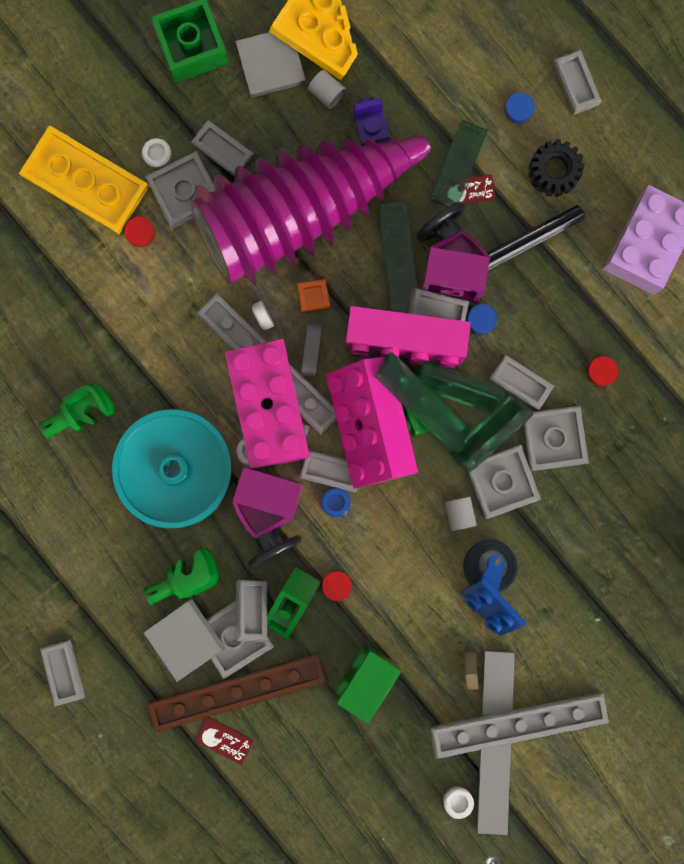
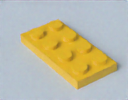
[19,125,149,235]

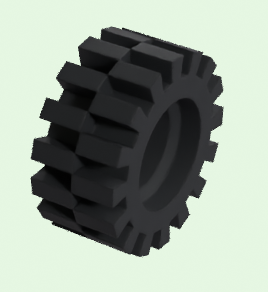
[528,139,584,197]

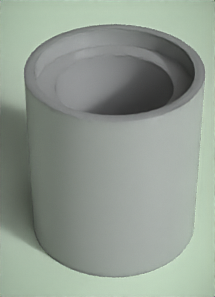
[308,69,346,109]
[445,497,477,531]

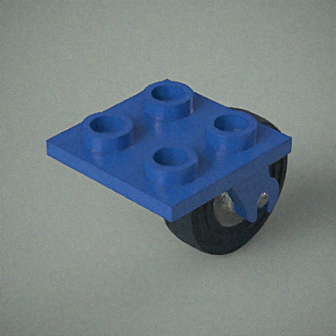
[460,540,526,636]

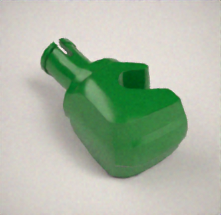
[38,382,116,439]
[143,547,219,606]

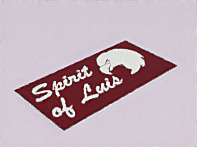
[442,175,496,206]
[195,717,254,765]

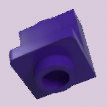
[353,97,390,146]

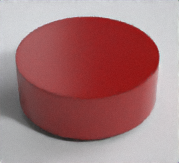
[125,216,155,247]
[587,356,618,386]
[322,571,352,601]

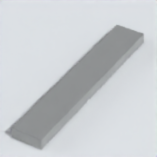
[196,293,337,435]
[476,650,515,835]
[429,692,609,759]

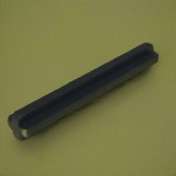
[487,205,585,270]

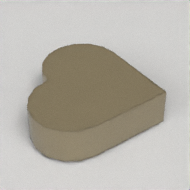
[464,650,479,690]

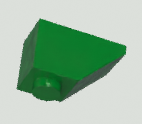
[267,567,321,639]

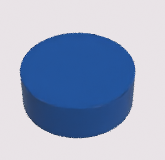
[505,93,535,124]
[467,304,497,334]
[321,488,351,517]

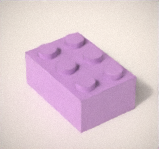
[603,185,684,295]

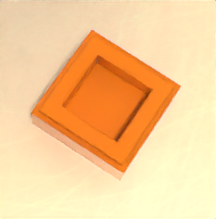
[297,279,330,313]

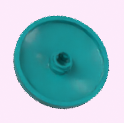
[112,409,232,528]

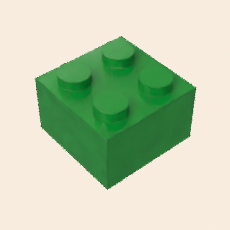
[151,0,229,83]
[335,645,402,724]

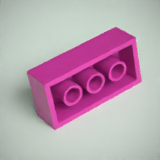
[346,306,471,369]
[225,339,310,470]
[326,356,418,489]

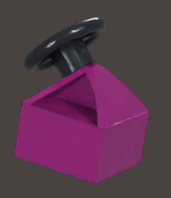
[417,202,490,303]
[233,467,304,568]

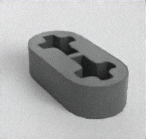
[301,321,323,377]

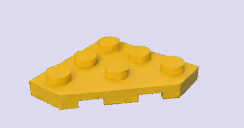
[269,0,358,81]

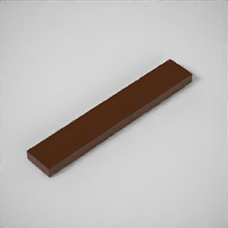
[147,652,327,733]

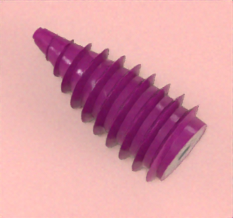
[190,136,430,286]

